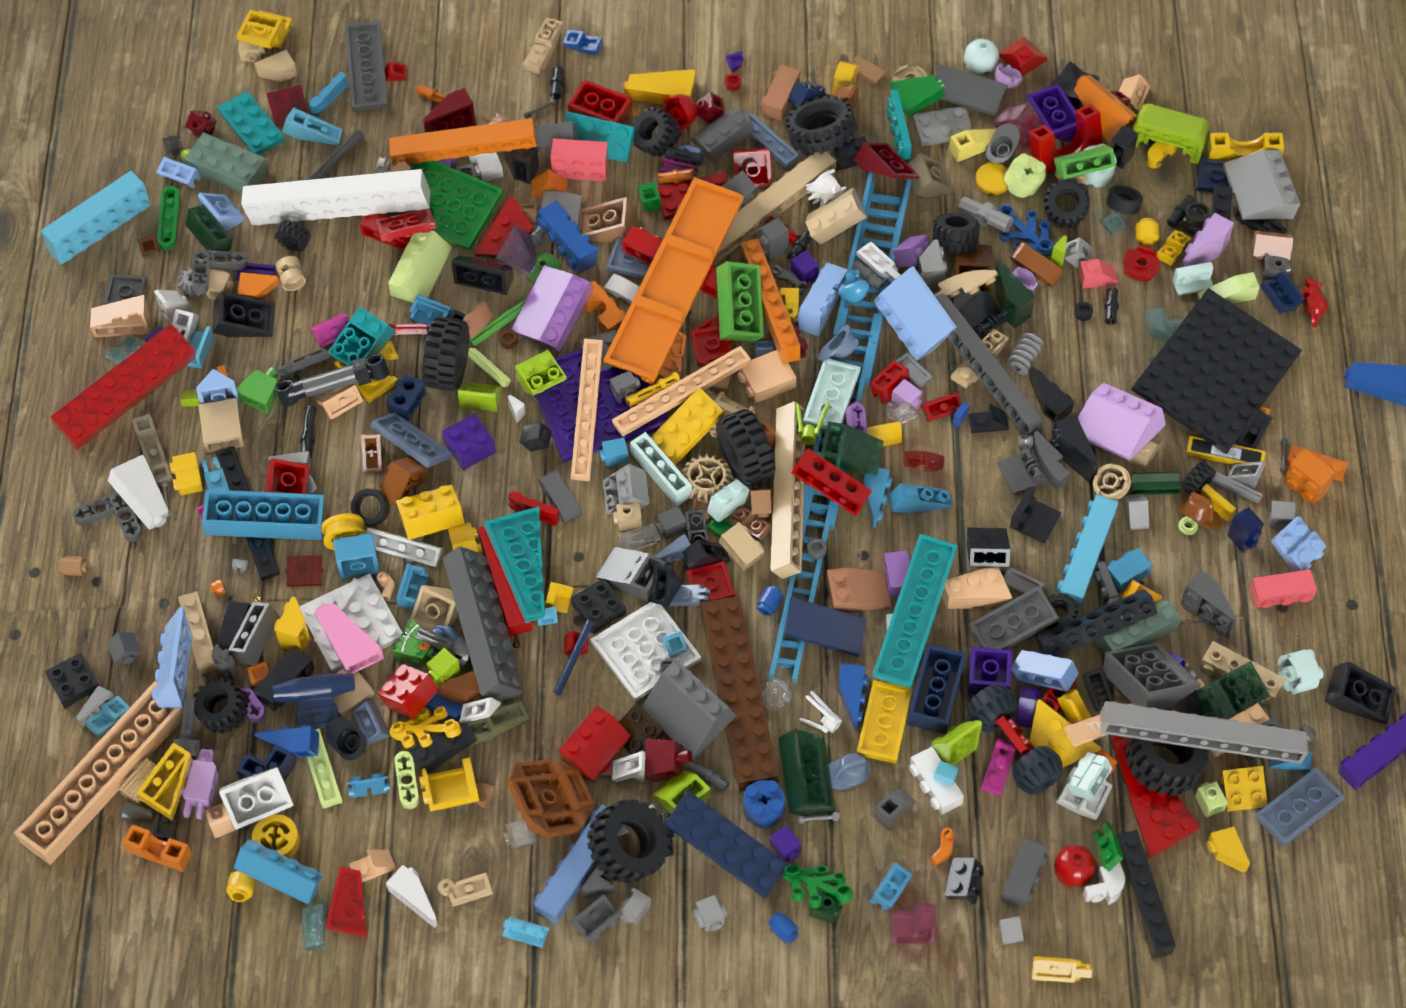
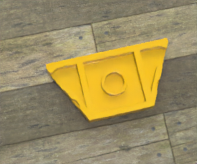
[1030,699,1102,768]

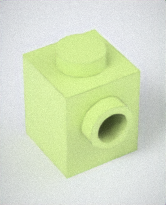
[1195,781,1228,818]

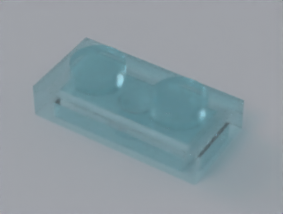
[303,904,325,951]

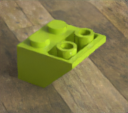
[515,350,567,396]
[652,769,710,814]

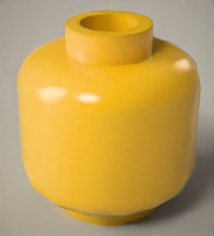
[1135,218,1159,246]
[226,871,256,902]

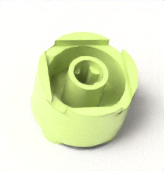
[1004,154,1046,198]

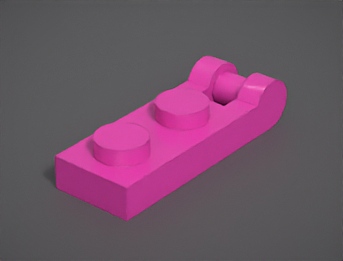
[981,737,1016,796]

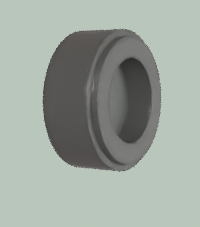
[807,539,827,559]

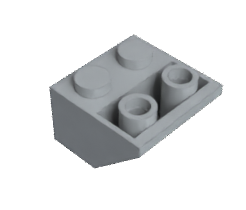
[918,240,947,292]
[602,464,649,515]

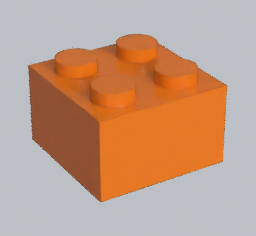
[1284,448,1336,505]

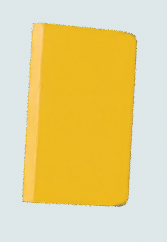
[862,421,902,450]

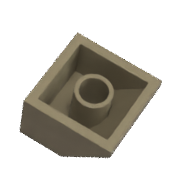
[907,153,954,199]

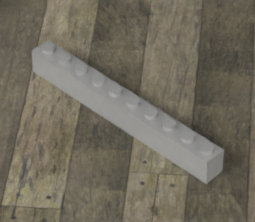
[1100,701,1308,764]

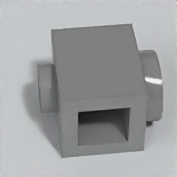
[692,895,727,932]

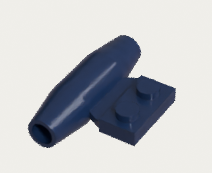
[272,674,355,729]

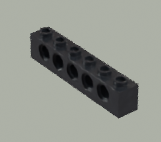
[1035,589,1158,657]

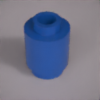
[757,585,783,616]
[768,912,799,943]

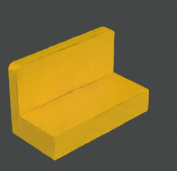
[1057,689,1091,724]

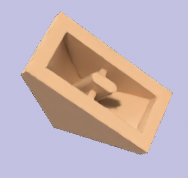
[205,803,235,838]

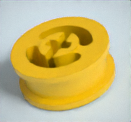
[321,513,366,551]
[252,814,300,859]

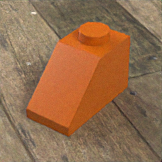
[238,273,280,300]

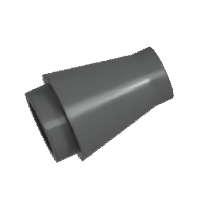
[122,802,152,823]

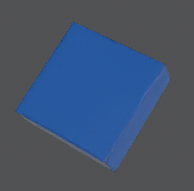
[952,402,970,428]

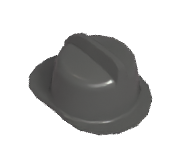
[986,123,1020,164]

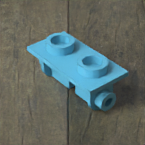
[502,917,549,948]

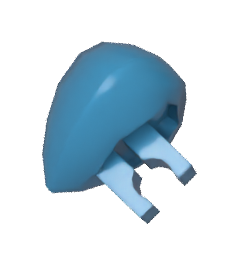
[838,269,869,303]

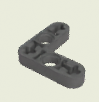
[192,250,247,294]
[73,492,142,542]

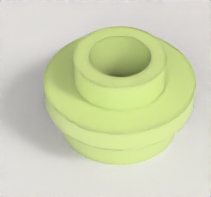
[1178,516,1198,535]

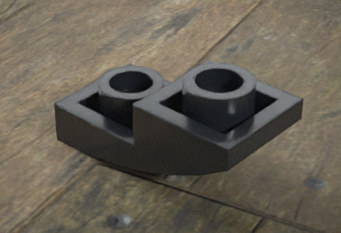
[685,509,708,545]

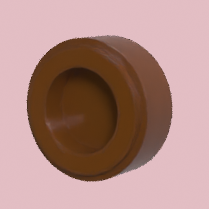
[499,330,518,349]

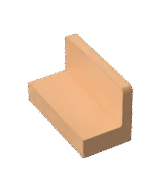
[1119,74,1150,113]
[317,384,363,420]

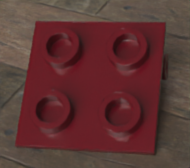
[266,85,309,127]

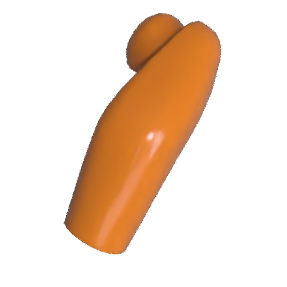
[930,827,954,866]

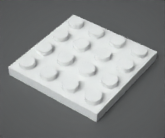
[299,573,402,673]
[590,602,702,702]

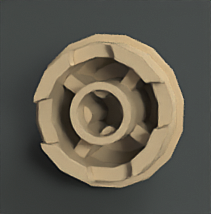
[1093,463,1131,500]

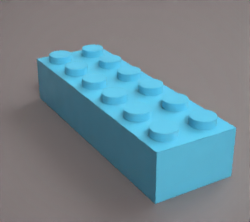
[41,171,150,265]

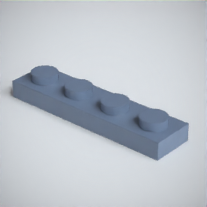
[747,112,799,168]

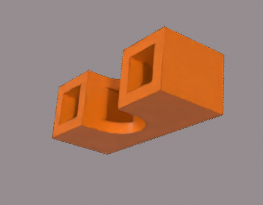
[583,280,626,333]
[122,824,192,872]

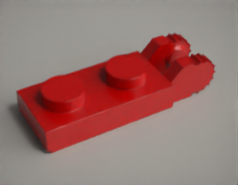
[508,491,559,526]

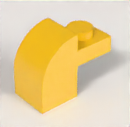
[831,61,859,95]

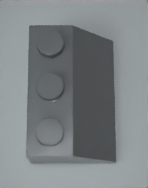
[691,106,755,163]

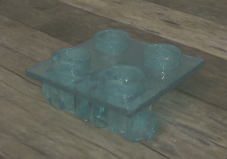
[104,335,146,366]

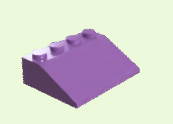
[511,265,593,353]

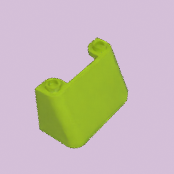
[1132,103,1210,164]

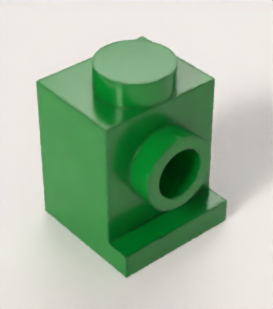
[637,182,661,212]

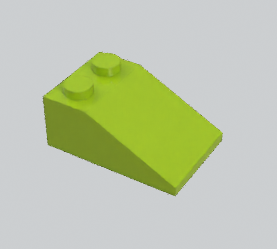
[931,720,982,765]

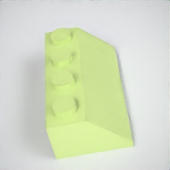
[388,230,453,303]

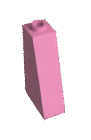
[315,602,384,674]

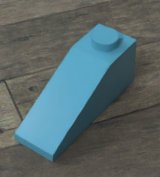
[282,108,343,145]

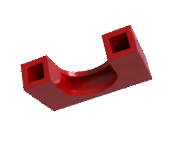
[1029,104,1103,174]

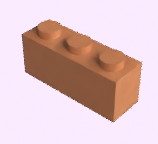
[760,65,800,121]

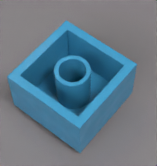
[333,533,380,579]

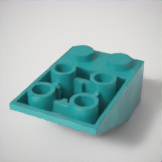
[328,306,395,366]

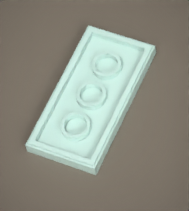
[803,358,861,433]

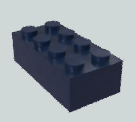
[907,644,967,734]

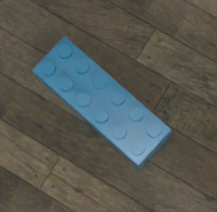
[202,490,325,540]

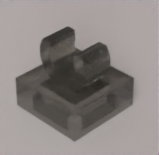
[163,134,184,157]

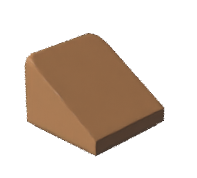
[474,782,496,809]

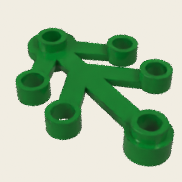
[783,864,853,908]

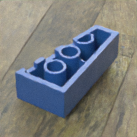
[537,200,598,275]

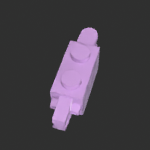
[182,749,219,819]

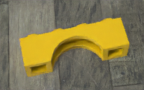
[1207,133,1284,161]

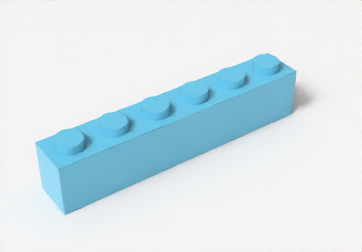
[1057,494,1119,607]

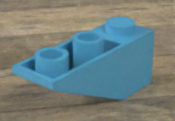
[863,465,893,528]
[889,483,953,514]

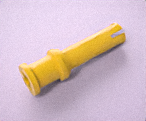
[625,372,681,408]

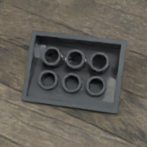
[1103,642,1200,710]
[642,659,736,760]

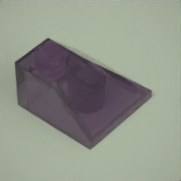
[496,225,538,276]

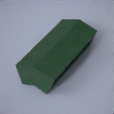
[1130,471,1181,495]

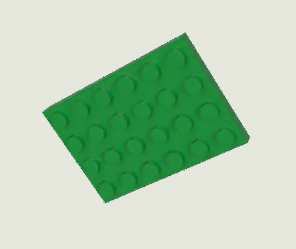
[385,161,504,251]

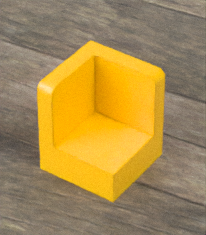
[544,582,574,613]

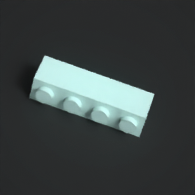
[630,432,692,506]

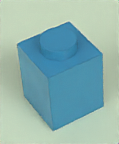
[599,438,629,468]

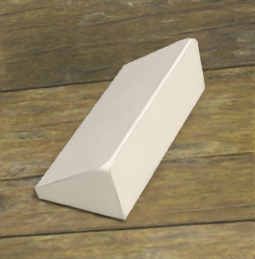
[460,697,501,723]

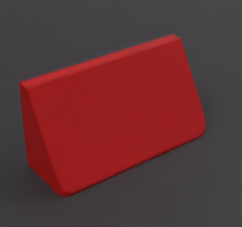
[920,392,962,422]

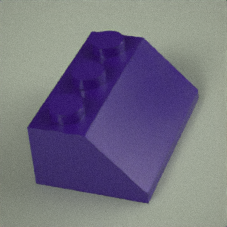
[1026,84,1076,142]

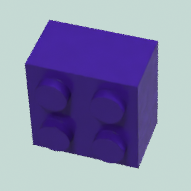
[442,413,496,470]
[968,647,1012,694]

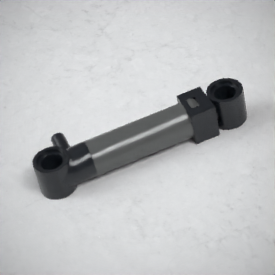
[275,354,390,407]

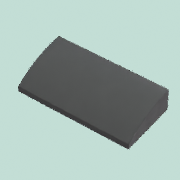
[935,65,1008,116]

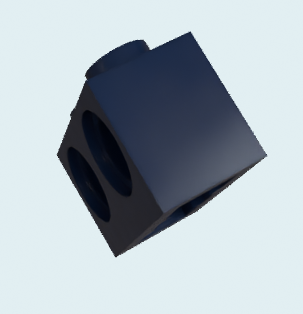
[386,374,427,421]

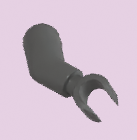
[771,265,808,295]

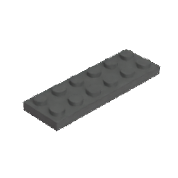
[345,21,388,112]

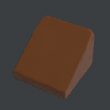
[137,234,160,257]

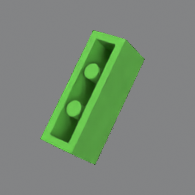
[1054,145,1116,179]

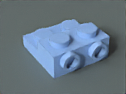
[1271,517,1326,572]

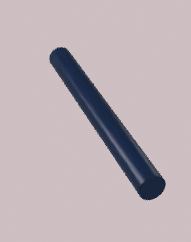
[553,620,594,695]

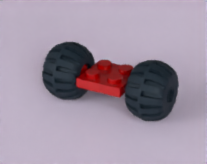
[967,684,1063,795]

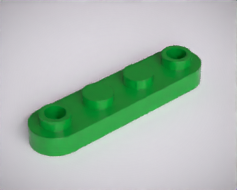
[157,186,180,250]

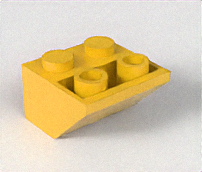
[274,596,310,652]

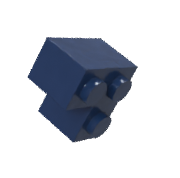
[236,745,296,782]

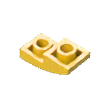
[1156,230,1191,266]

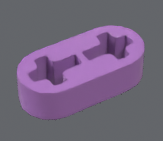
[846,402,867,440]
[241,688,266,723]

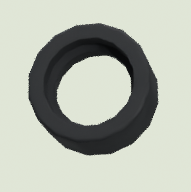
[1106,185,1143,215]
[351,489,390,526]

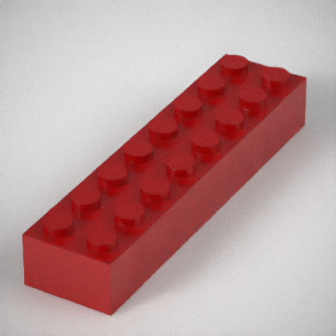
[50,324,196,451]

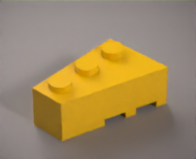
[137,742,192,821]

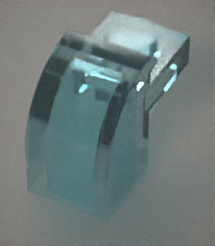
[1144,308,1185,343]

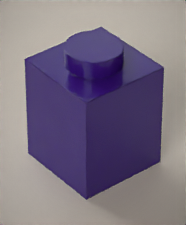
[791,251,819,283]
[770,825,801,862]

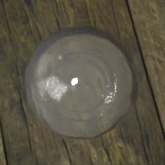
[762,678,792,711]

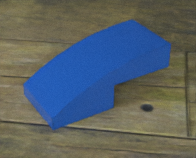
[562,30,603,55]

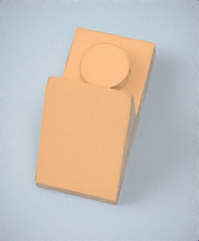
[349,849,396,883]

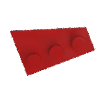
[325,866,367,938]

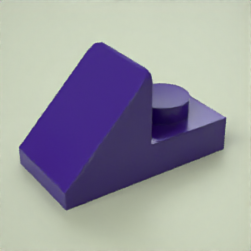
[1016,686,1040,728]

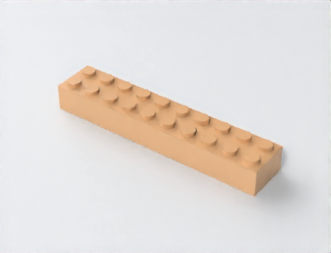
[15,681,183,865]

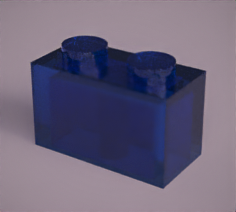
[1227,507,1264,552]

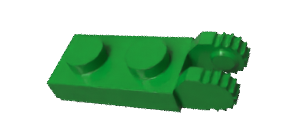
[1093,821,1124,872]

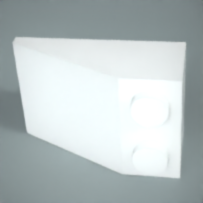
[219,767,294,830]

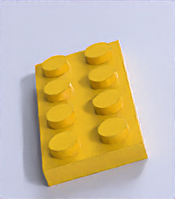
[650,387,726,465]
[856,680,913,764]

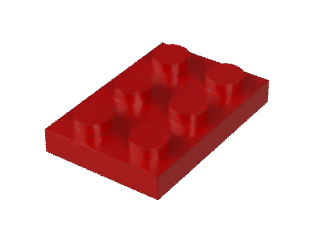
[375,209,436,241]

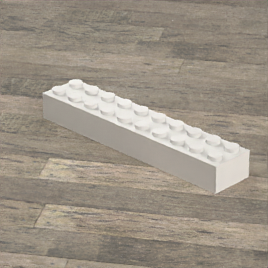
[241,169,430,225]

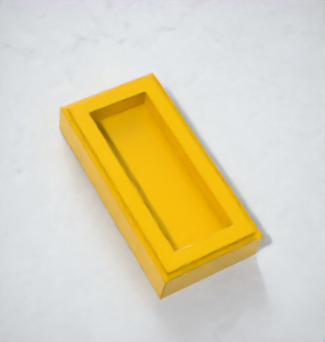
[1201,484,1236,522]

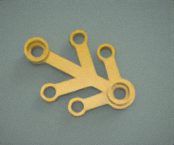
[389,706,462,748]

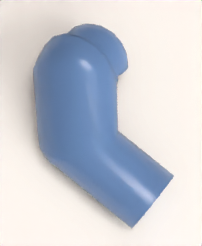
[432,625,459,642]

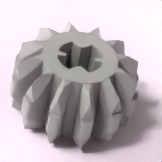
[178,267,206,299]

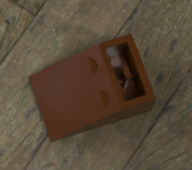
[954,244,993,292]

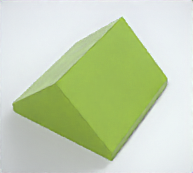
[458,382,502,412]

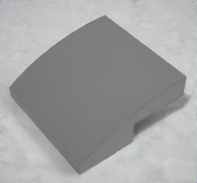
[541,191,582,224]

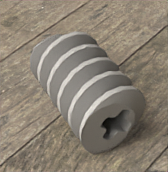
[1007,333,1043,376]

